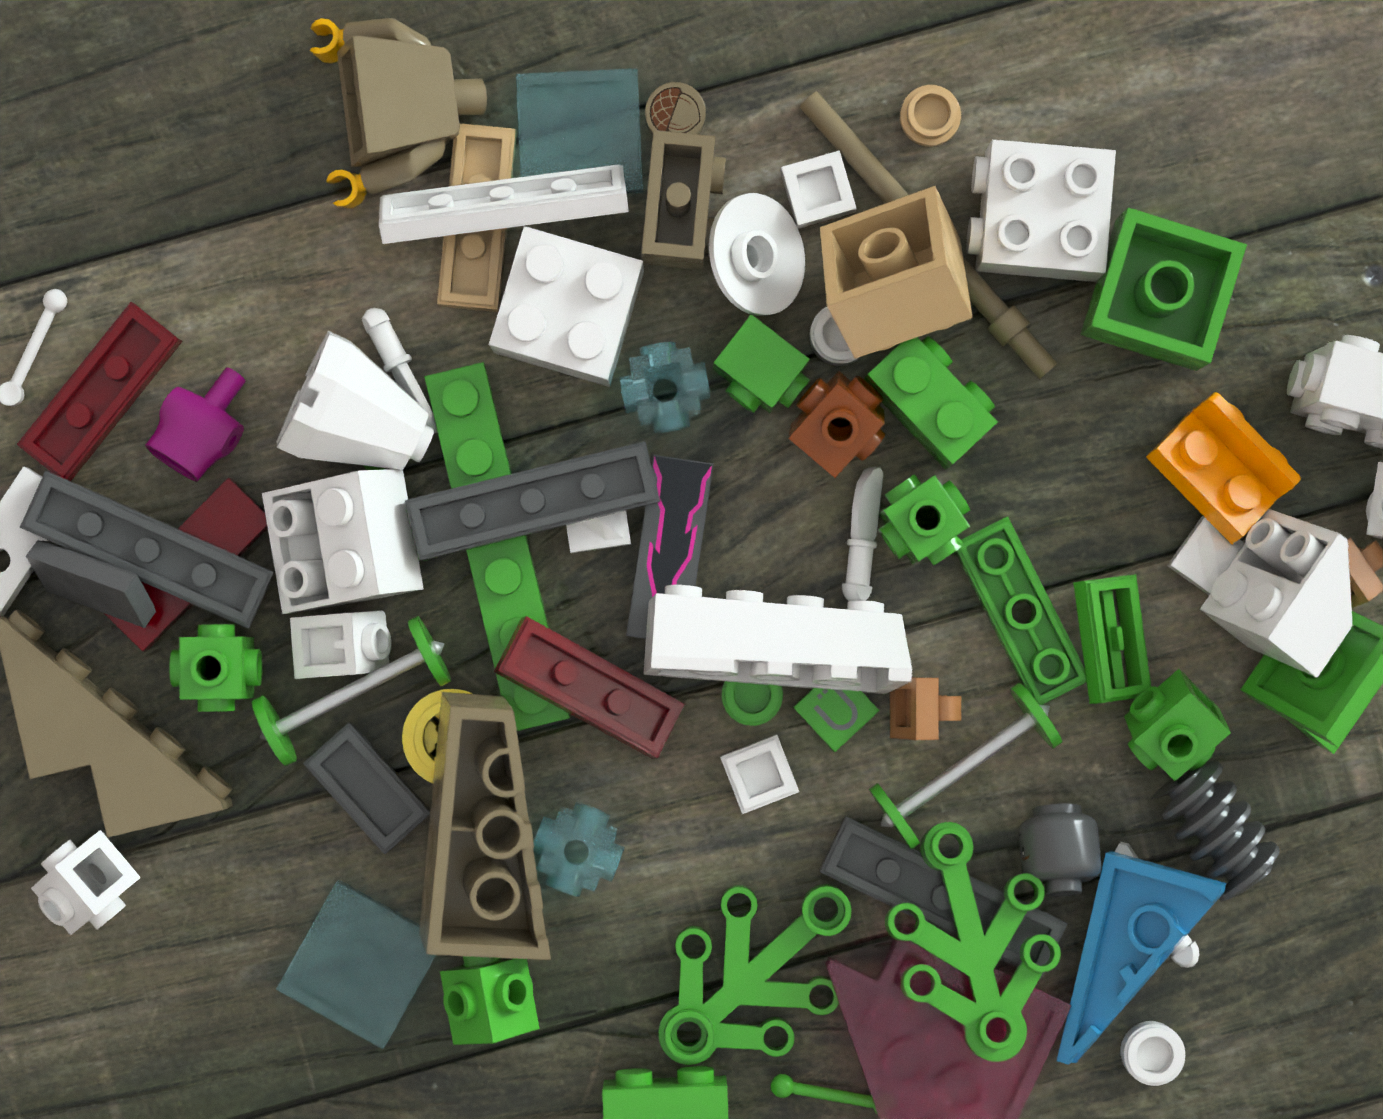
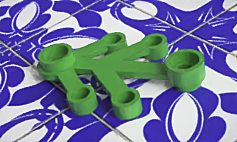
[885,822,1061,1062]
[658,884,851,1065]

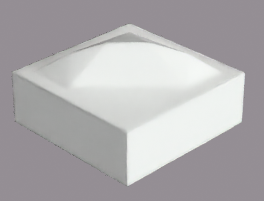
[566,511,631,553]
[1167,516,1245,595]

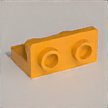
[1146,392,1301,544]

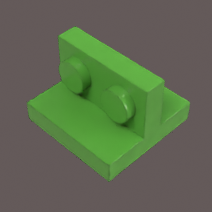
[1240,611,1383,754]

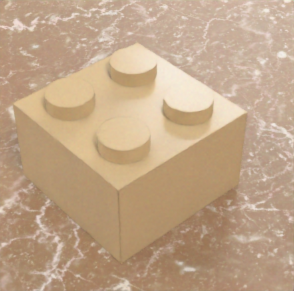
[820,186,972,359]

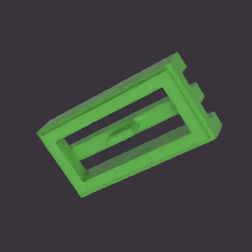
[1073,574,1151,704]

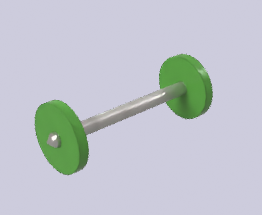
[252,616,451,766]
[869,683,1062,850]

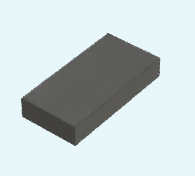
[26,540,156,628]
[303,722,431,854]

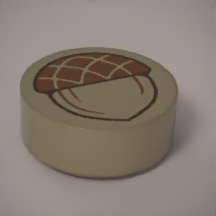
[645,82,706,136]

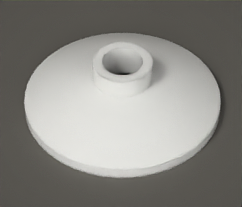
[709,193,805,316]

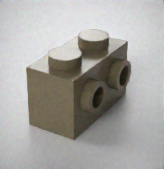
[641,130,726,270]

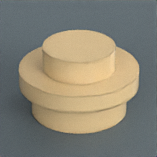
[900,85,961,147]

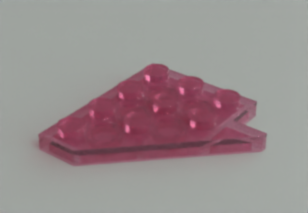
[825,923,1071,1119]

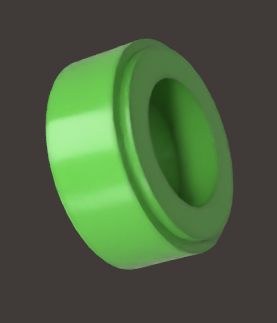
[721,681,783,726]

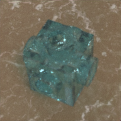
[619,342,710,433]
[533,802,625,897]

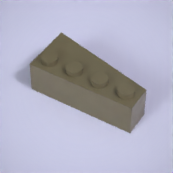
[419,692,551,960]

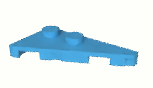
[1057,851,1226,1065]

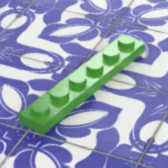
[424,362,571,731]

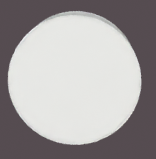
[810,307,862,366]
[1120,1021,1185,1086]

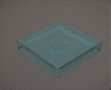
[516,68,643,194]
[276,880,436,1049]

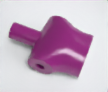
[145,367,246,482]

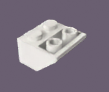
[262,469,424,614]
[1200,509,1353,678]

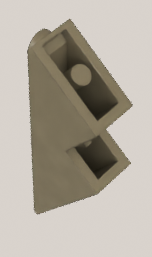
[0,609,233,838]

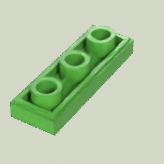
[955,516,1087,705]

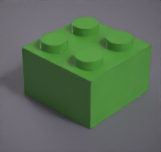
[1080,207,1247,371]

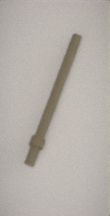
[799,91,1058,380]

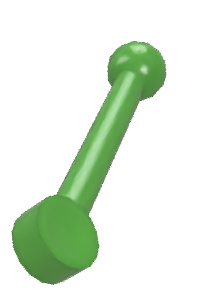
[771,1074,897,1117]

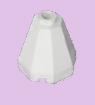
[276,331,434,470]

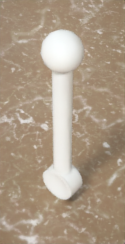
[0,289,67,407]

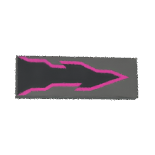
[626,455,714,639]

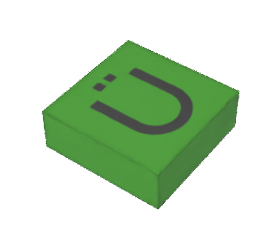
[792,688,880,752]

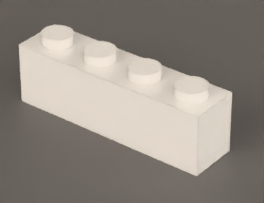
[644,585,912,694]

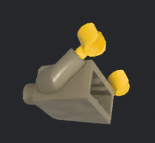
[310,18,487,208]

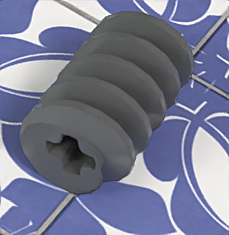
[1150,760,1280,902]

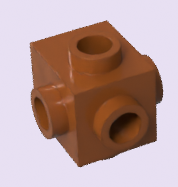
[788,371,886,478]

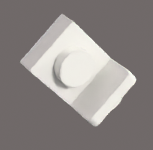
[290,611,391,679]

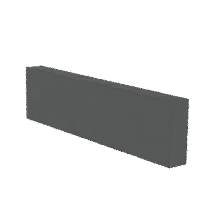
[405,441,660,561]
[20,471,275,628]
[819,815,1068,979]

